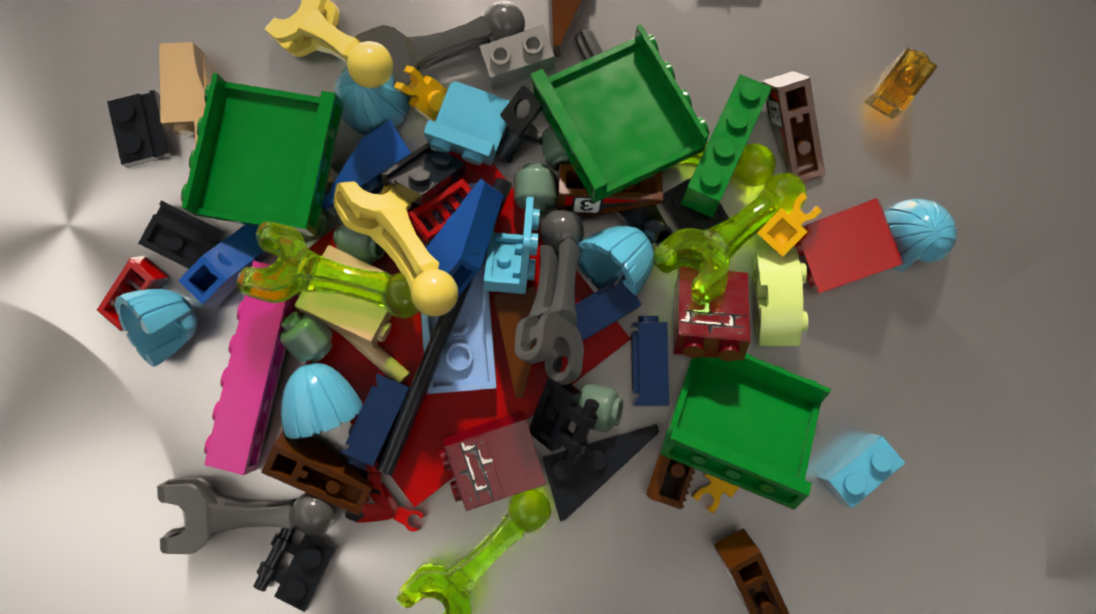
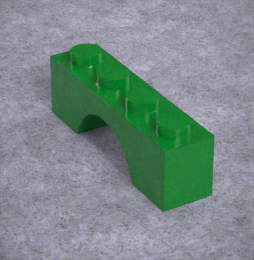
[681,74,772,218]

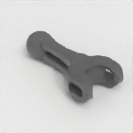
[354,1,525,96]
[514,209,584,385]
[157,477,337,554]

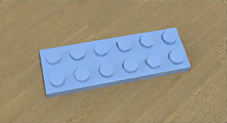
[413,183,497,394]

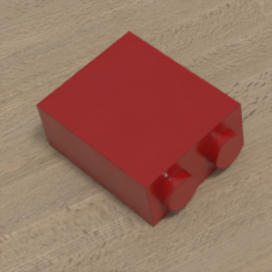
[795,198,904,293]

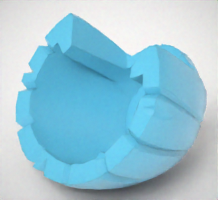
[334,66,410,135]
[884,198,957,272]
[577,225,655,295]
[115,289,198,367]
[281,363,363,439]

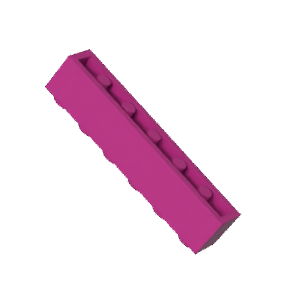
[204,261,305,475]

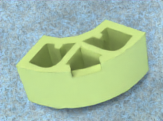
[752,249,809,346]

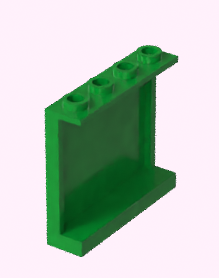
[530,24,709,204]
[181,73,343,237]
[660,353,831,510]

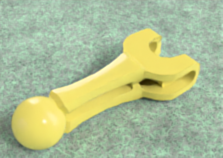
[264,0,393,88]
[333,181,458,317]

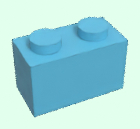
[818,434,905,508]

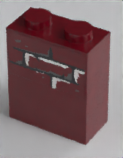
[673,266,751,361]
[439,411,546,511]

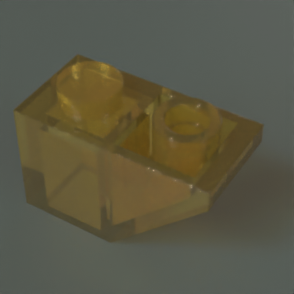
[864,47,938,120]

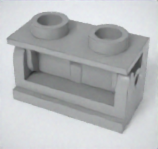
[479,25,555,90]

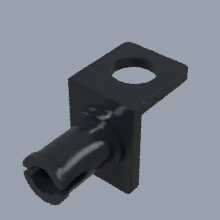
[496,86,543,163]
[615,205,674,247]

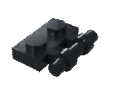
[529,376,599,464]
[253,526,339,612]

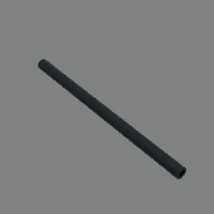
[376,178,512,476]

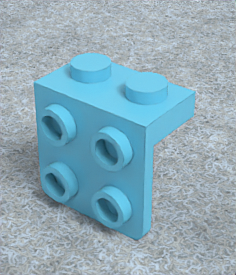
[423,81,510,166]
[483,197,540,294]

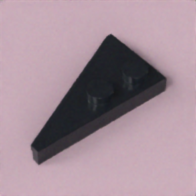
[542,424,659,522]

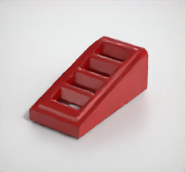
[408,179,471,247]
[97,256,169,331]

